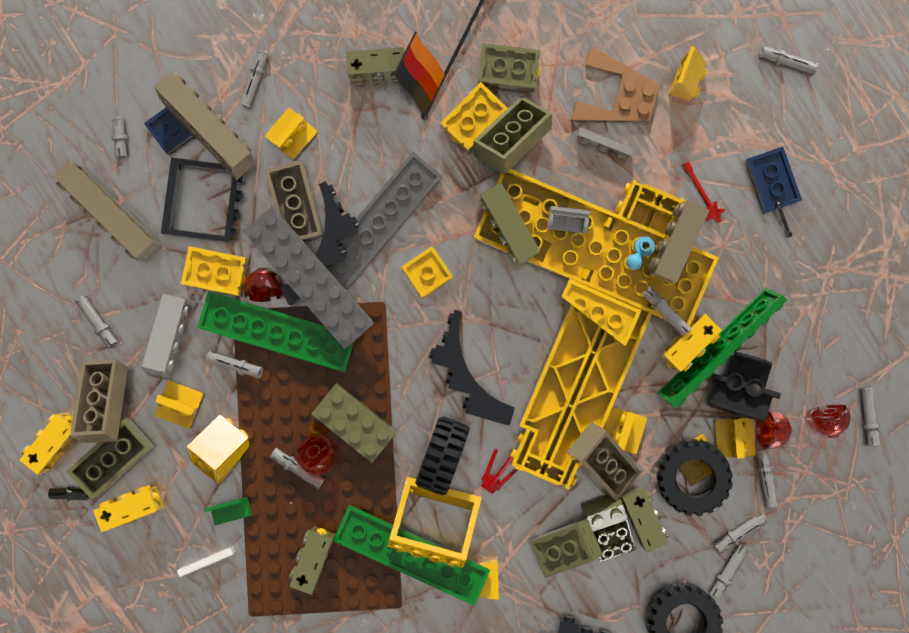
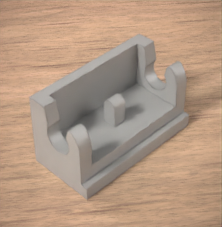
[547,206,590,234]

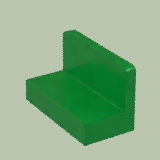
[204,497,252,526]

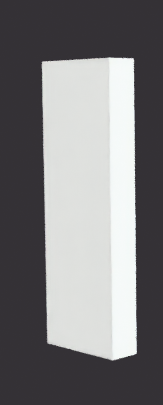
[177,545,236,577]

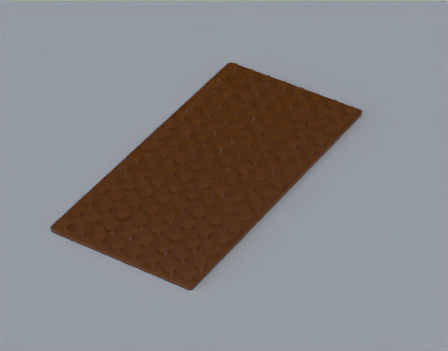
[234,302,402,617]

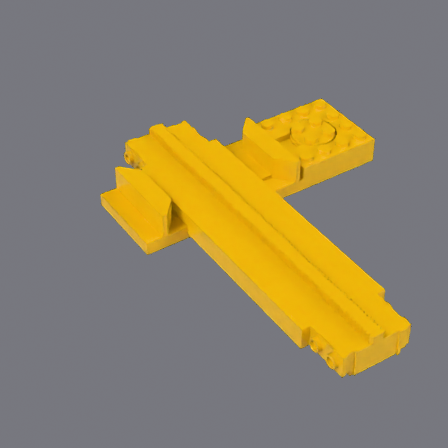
[473,169,719,490]

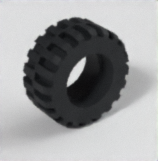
[415,417,470,495]
[657,439,733,516]
[646,583,723,633]

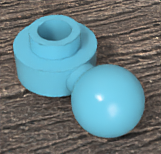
[626,237,655,270]

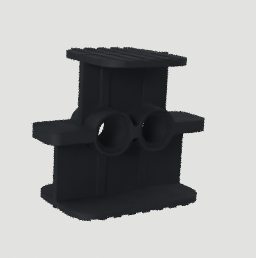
[708,352,781,423]

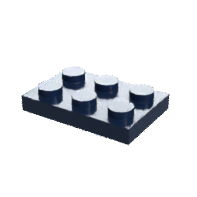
[144,107,194,155]
[746,147,802,213]

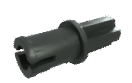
[48,486,88,502]

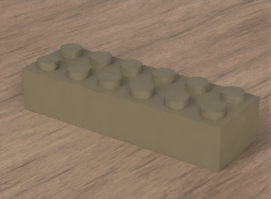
[154,71,254,180]
[53,160,160,261]

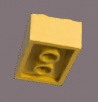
[669,46,707,102]

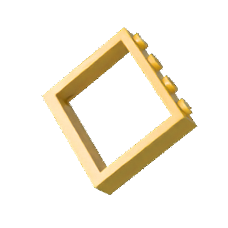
[388,477,482,568]

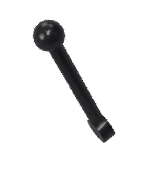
[774,201,793,238]

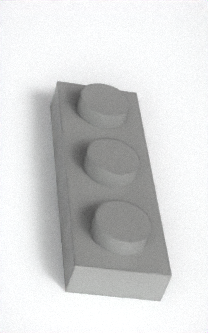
[576,128,634,160]

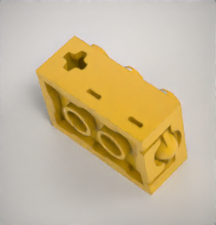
[440,82,508,153]
[181,246,249,297]
[659,314,722,372]
[20,413,75,475]
[93,484,164,533]

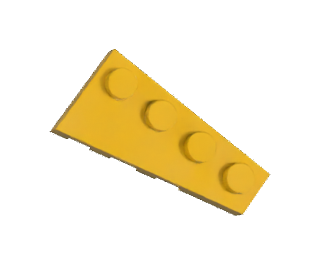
[561,279,642,346]

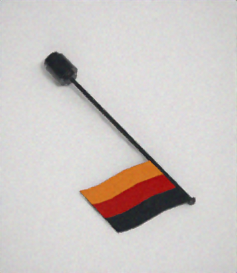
[394,0,484,120]

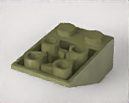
[581,496,636,562]

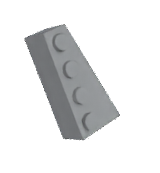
[142,294,189,380]

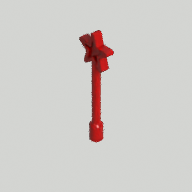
[682,161,725,223]

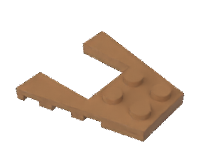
[571,47,660,122]

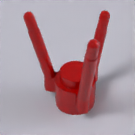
[481,449,518,494]

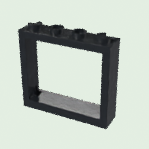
[161,157,244,244]

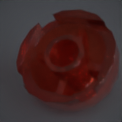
[244,267,283,302]
[810,404,851,438]
[756,410,792,449]
[295,435,335,475]

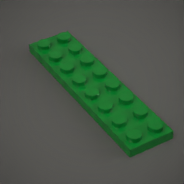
[657,288,787,408]
[197,291,355,372]
[333,505,491,606]

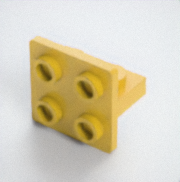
[265,108,317,160]
[154,380,204,429]
[604,407,647,454]
[715,418,756,458]

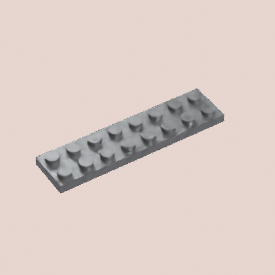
[327,152,442,290]
[243,206,375,349]

